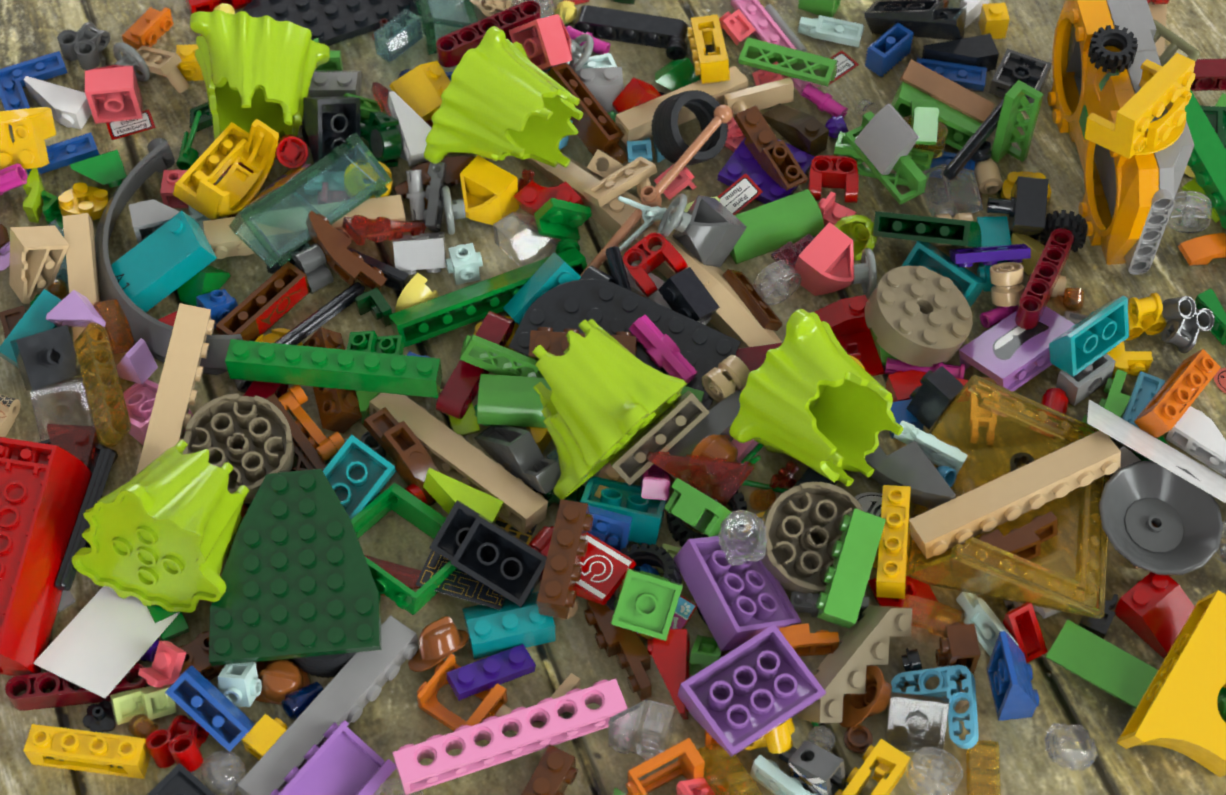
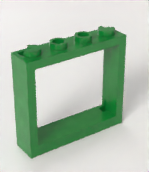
[351,482,457,615]

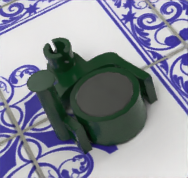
[348,111,402,168]

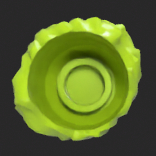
[834,215,878,261]

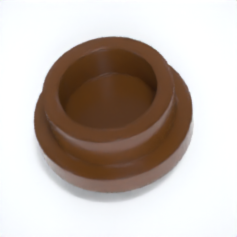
[844,725,873,754]

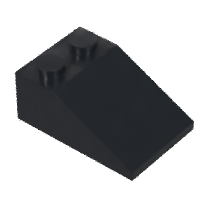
[303,96,361,173]

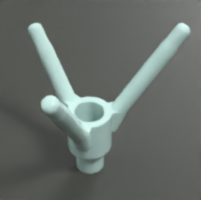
[618,196,667,252]

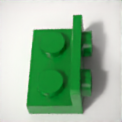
[534,198,592,242]

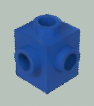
[196,289,238,328]

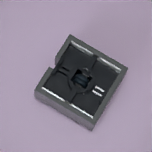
[989,49,1052,103]

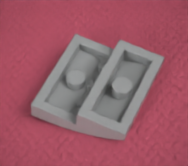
[854,104,919,175]

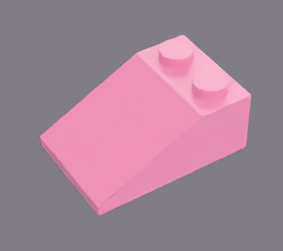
[103,379,193,445]

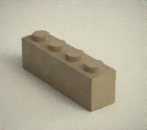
[610,390,710,486]

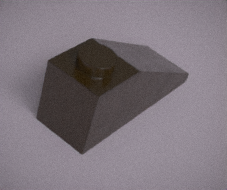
[762,104,829,157]

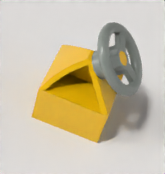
[442,155,519,235]

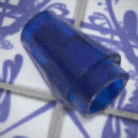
[281,681,324,720]

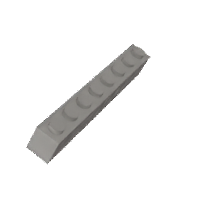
[238,615,419,795]

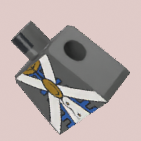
[779,741,846,795]

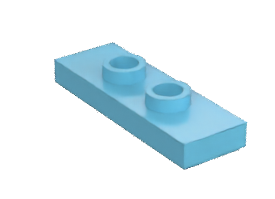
[1122,371,1165,429]

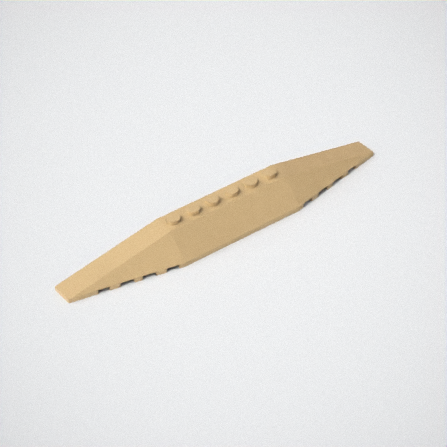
[526,152,782,348]

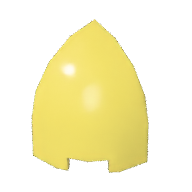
[1011,233,1045,275]
[395,273,439,312]

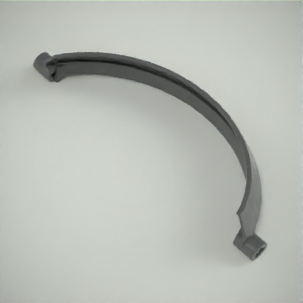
[94,138,253,393]

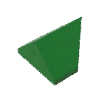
[655,58,700,91]
[177,266,231,307]

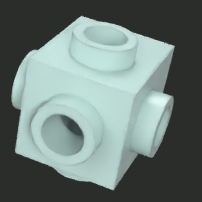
[445,243,483,285]
[218,662,262,707]

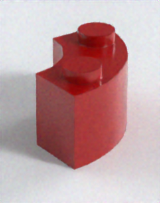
[514,181,585,217]

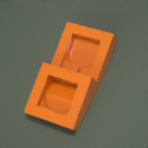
[1178,233,1226,265]

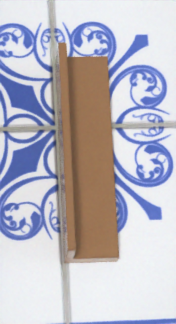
[899,59,995,124]

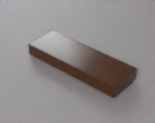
[723,269,783,331]

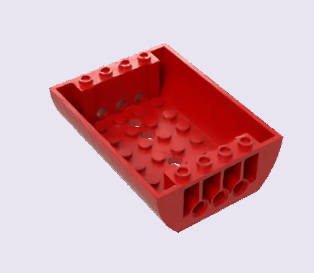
[0,437,92,676]

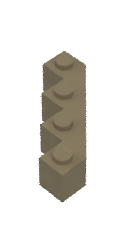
[797,605,912,723]

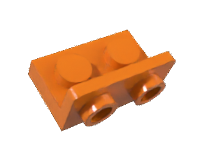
[122,7,174,49]

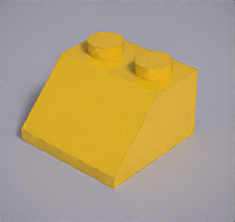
[389,61,450,121]

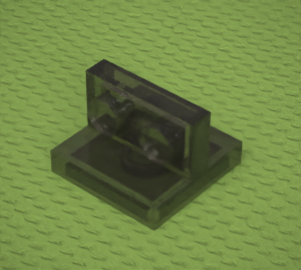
[884,692,950,755]

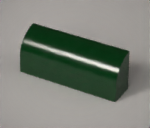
[873,211,982,247]

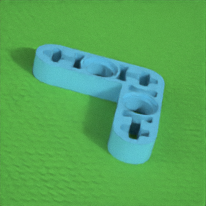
[891,665,979,749]

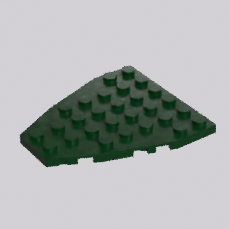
[209,469,382,666]

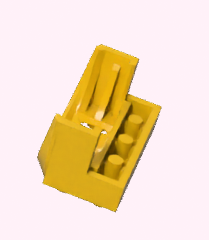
[1084,53,1195,159]
[0,107,57,170]
[173,118,279,220]

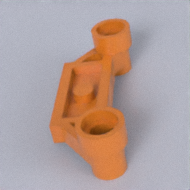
[278,385,345,462]

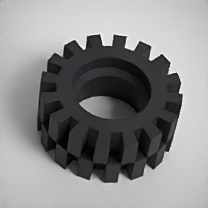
[1088,25,1138,73]
[1040,210,1087,252]

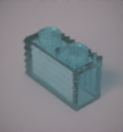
[374,9,423,63]

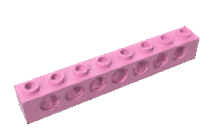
[393,679,628,795]

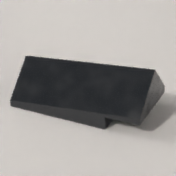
[864,0,967,40]
[429,500,547,607]

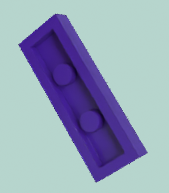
[950,244,1031,267]
[446,644,536,701]

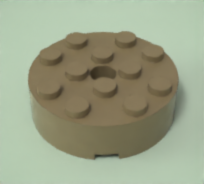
[865,266,973,367]
[183,393,295,504]
[757,482,862,594]

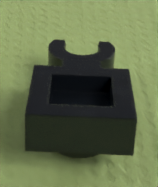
[1079,588,1118,639]

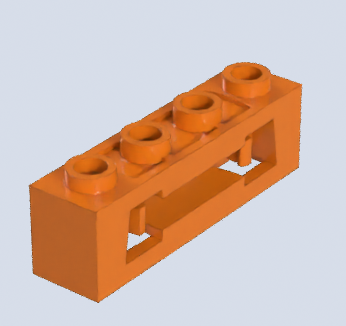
[1134,349,1221,438]

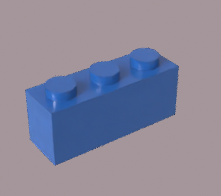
[165,665,255,752]

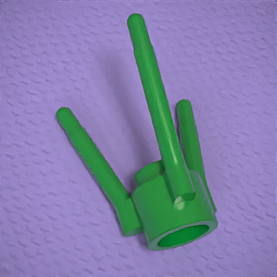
[176,110,202,170]

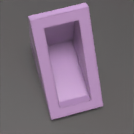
[46,290,106,327]
[112,338,158,384]

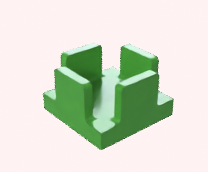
[664,478,736,537]
[611,569,683,641]

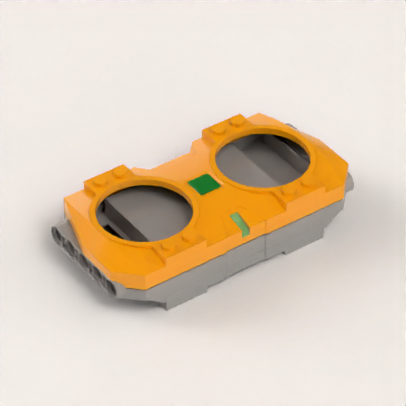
[1047,0,1194,275]

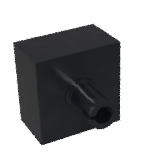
[987,176,1049,240]
[10,325,83,391]

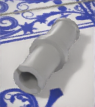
[406,169,426,220]

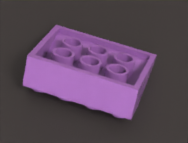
[673,532,802,651]
[678,624,826,757]

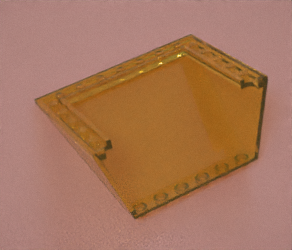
[906,374,1112,619]

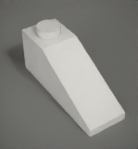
[24,76,92,130]
[387,91,432,166]
[1166,406,1226,477]

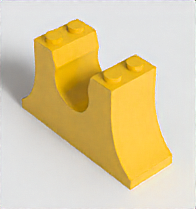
[1116,590,1226,777]

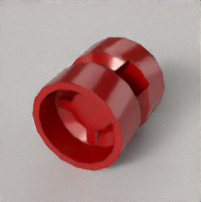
[275,135,308,168]

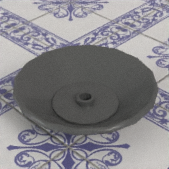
[1099,461,1223,575]

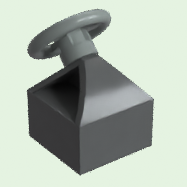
[657,193,747,267]

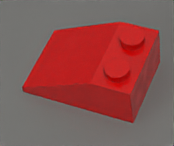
[1114,572,1195,659]

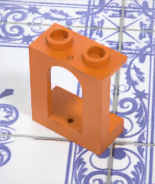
[417,653,508,731]
[626,738,705,795]

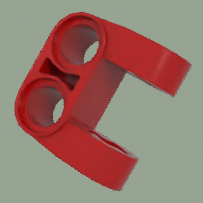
[808,155,859,203]
[623,232,688,298]

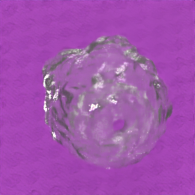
[718,510,768,566]
[1044,723,1098,771]
[190,750,247,795]

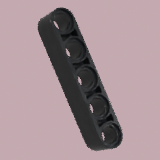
[574,5,688,50]

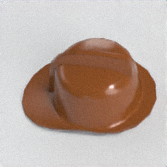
[688,434,740,477]
[408,616,469,672]
[255,660,310,705]
[840,665,892,728]

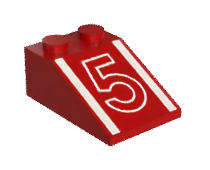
[541,532,636,605]

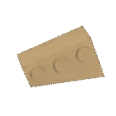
[9,226,69,304]

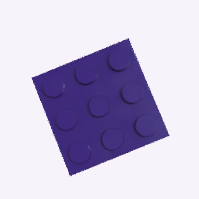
[717,137,814,204]

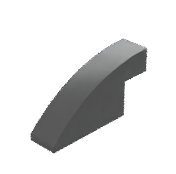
[657,390,742,481]
[474,425,561,494]
[865,441,956,509]

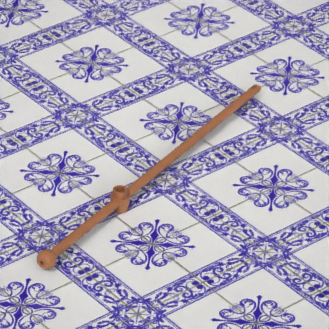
[495,105,733,375]

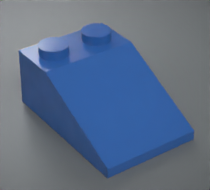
[986,631,1039,721]

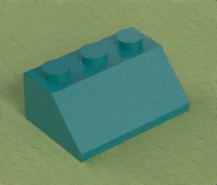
[902,241,987,307]
[1049,295,1129,377]
[580,476,667,545]
[462,591,556,660]

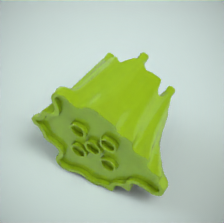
[190,10,330,141]
[424,26,583,168]
[729,309,903,487]
[532,319,687,500]
[72,440,249,613]

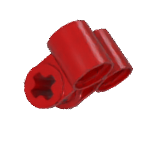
[145,714,209,772]

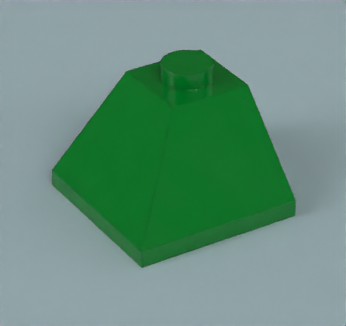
[70,150,127,188]

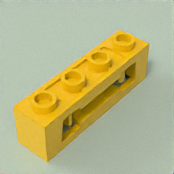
[687,14,730,84]
[876,485,911,599]
[23,724,151,779]
[835,739,911,795]

